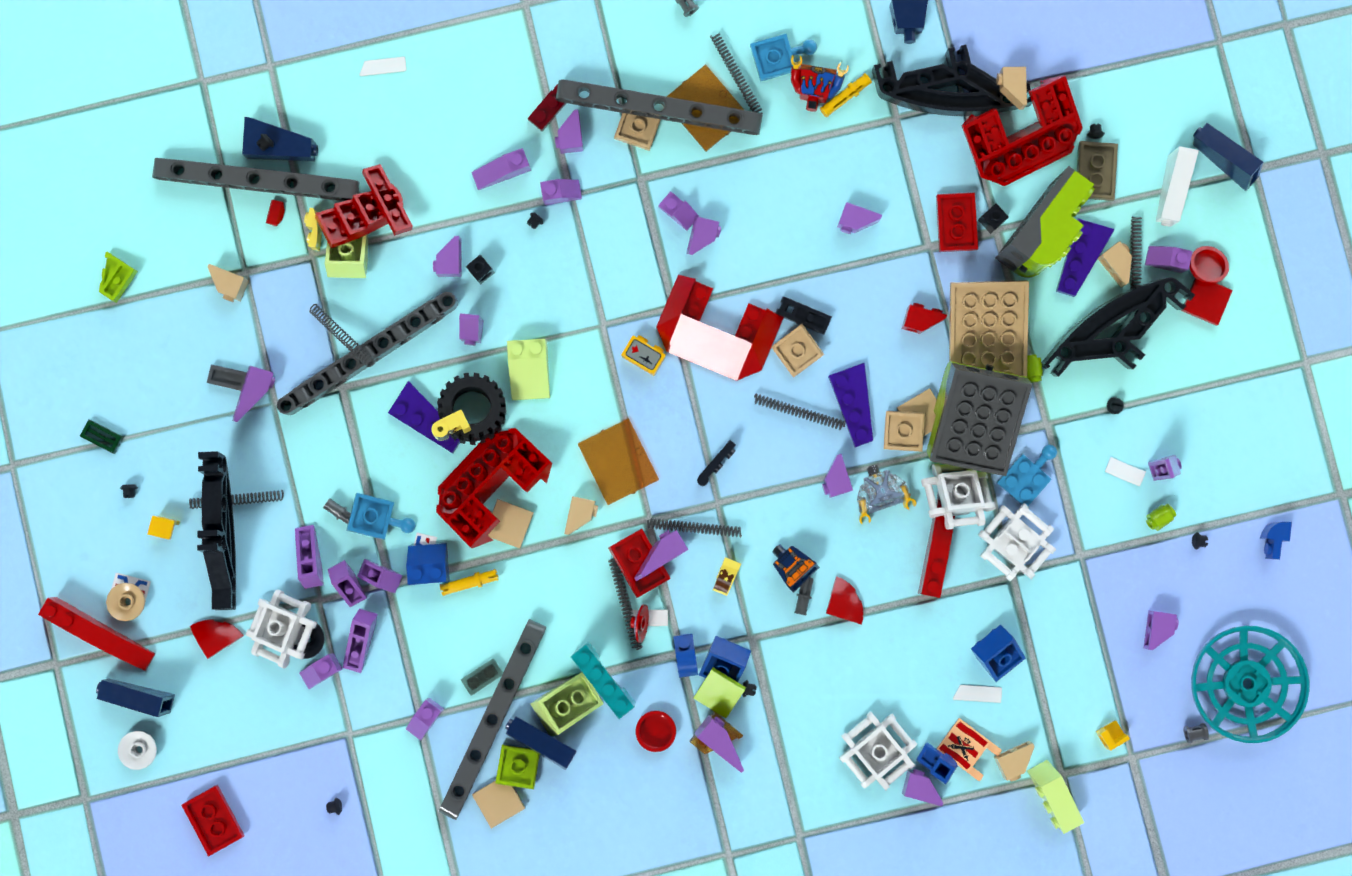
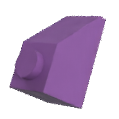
[555,109,583,154]
[540,179,582,205]
[837,202,882,234]
[686,216,721,255]
[433,236,462,277]
[1145,246,1193,273]
[459,313,484,346]
[822,454,853,498]
[357,559,403,593]
[328,560,367,607]
[1143,610,1179,650]
[299,653,343,689]
[406,698,444,740]
[902,769,943,806]

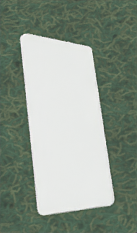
[359,57,406,76]
[953,685,1002,703]

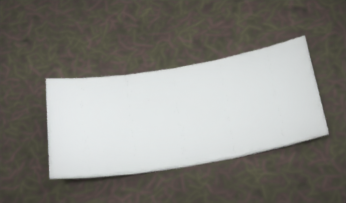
[1105,457,1146,486]
[630,610,668,626]

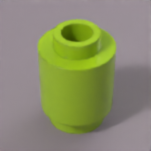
[1027,354,1043,383]
[1146,504,1176,531]

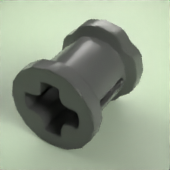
[675,0,699,17]
[1183,723,1209,743]

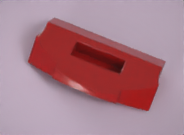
[266,199,285,226]

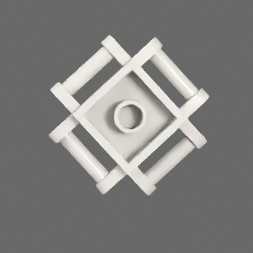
[921,463,996,530]
[978,503,1056,581]
[245,589,317,669]
[839,711,917,791]

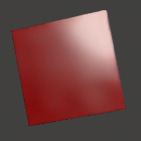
[1181,278,1233,326]

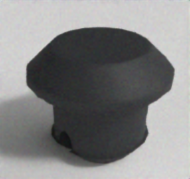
[1087,124,1105,139]
[257,134,274,151]
[527,212,543,229]
[1107,397,1124,414]
[120,484,138,498]
[1192,532,1208,550]
[742,680,757,697]
[326,798,342,815]

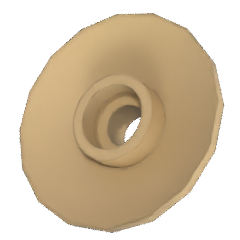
[106,583,145,621]

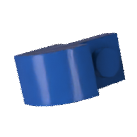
[1260,522,1292,560]
[673,634,698,678]
[916,743,958,784]

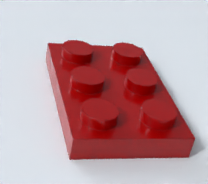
[936,193,978,252]
[608,529,671,598]
[181,785,245,857]

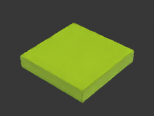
[693,667,746,718]
[495,745,540,790]

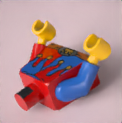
[790,55,849,112]

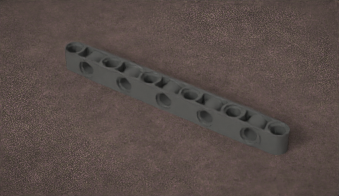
[556,80,763,135]
[152,158,360,201]
[277,292,458,415]
[438,619,547,820]

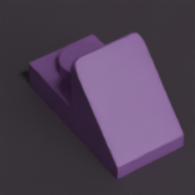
[658,191,699,231]

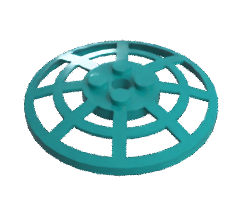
[1191,626,1310,743]

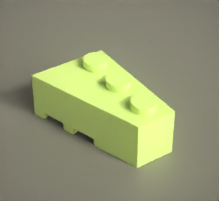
[1027,760,1084,834]

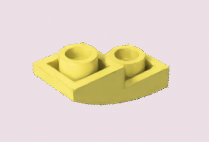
[304,208,322,251]

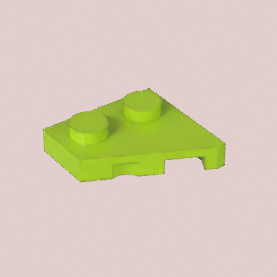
[99,252,138,303]

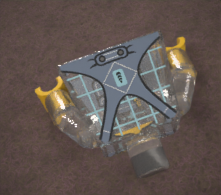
[857,465,917,524]

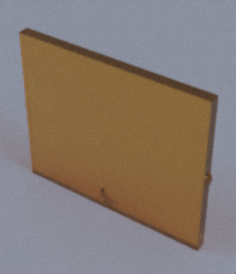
[667,64,744,152]
[578,418,659,505]

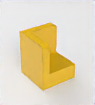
[147,516,180,539]
[1096,720,1130,751]

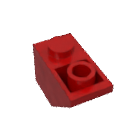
[901,303,947,334]

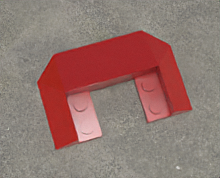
[961,75,1083,186]
[656,275,783,381]
[436,428,552,548]

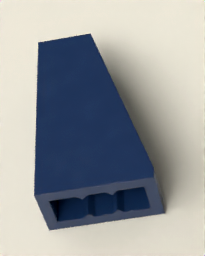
[242,117,318,162]
[1193,123,1263,191]
[96,678,175,717]
[505,716,577,770]

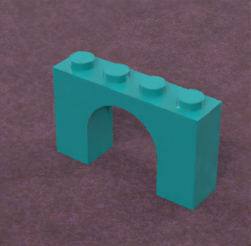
[570,642,636,719]

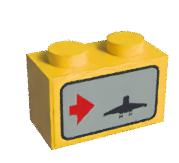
[621,335,666,376]

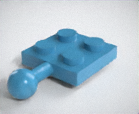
[750,34,817,82]
[996,445,1057,506]
[346,493,416,540]

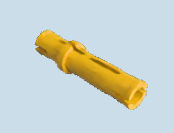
[820,73,872,117]
[440,569,499,596]

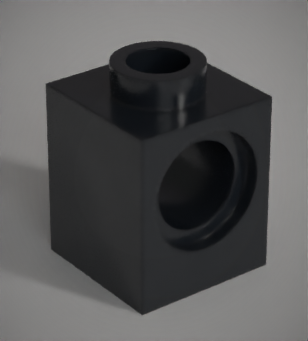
[978,203,1009,234]
[465,255,495,285]

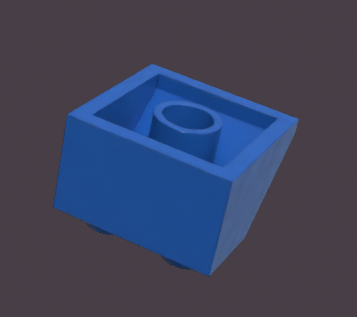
[406,543,450,585]
[971,625,1026,682]
[699,636,751,682]

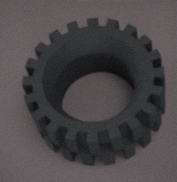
[437,373,506,445]

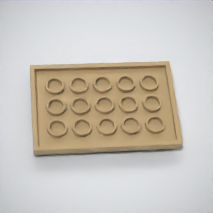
[949,280,1029,377]

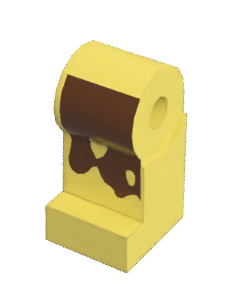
[431,410,471,441]
[713,557,741,596]

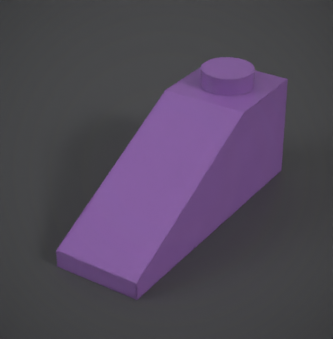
[471,148,531,190]
[232,366,275,422]
[1148,455,1182,481]
[295,525,324,589]
[634,530,688,581]
[343,608,378,673]
[694,715,744,773]

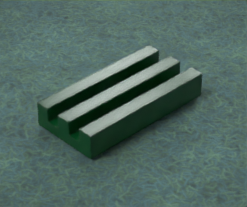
[80,419,124,454]

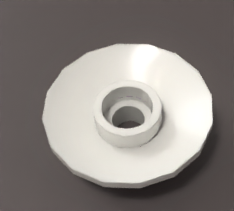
[118,731,157,770]

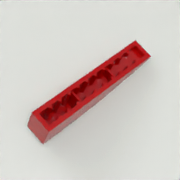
[918,493,955,598]
[38,597,155,671]

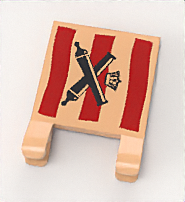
[936,718,1002,781]

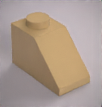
[996,67,1027,110]
[1098,241,1132,287]
[208,264,249,302]
[564,496,598,535]
[994,741,1034,782]

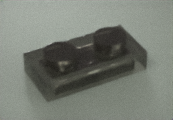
[461,658,503,696]

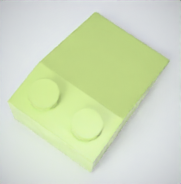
[325,234,368,278]
[507,339,550,400]
[530,672,604,737]

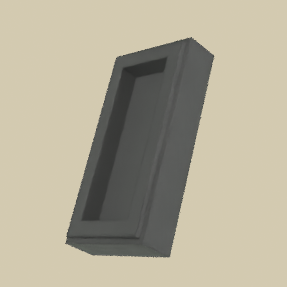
[206,364,247,391]

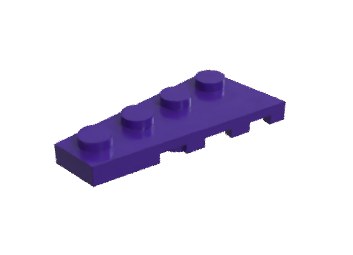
[1056,218,1115,297]
[828,363,873,448]
[388,381,460,453]

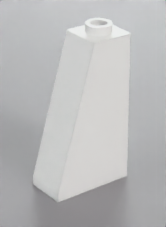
[1156,146,1199,227]

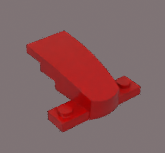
[315,164,413,248]

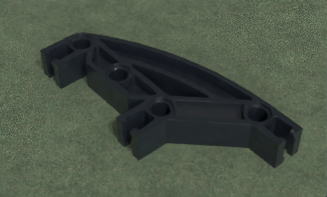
[872,45,1032,116]
[1041,278,1195,377]
[197,451,236,611]

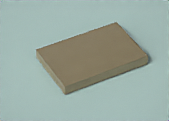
[1077,141,1118,201]

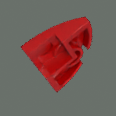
[826,576,863,625]
[190,619,244,659]

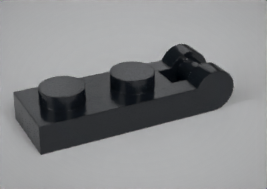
[776,297,832,335]
[697,440,736,486]

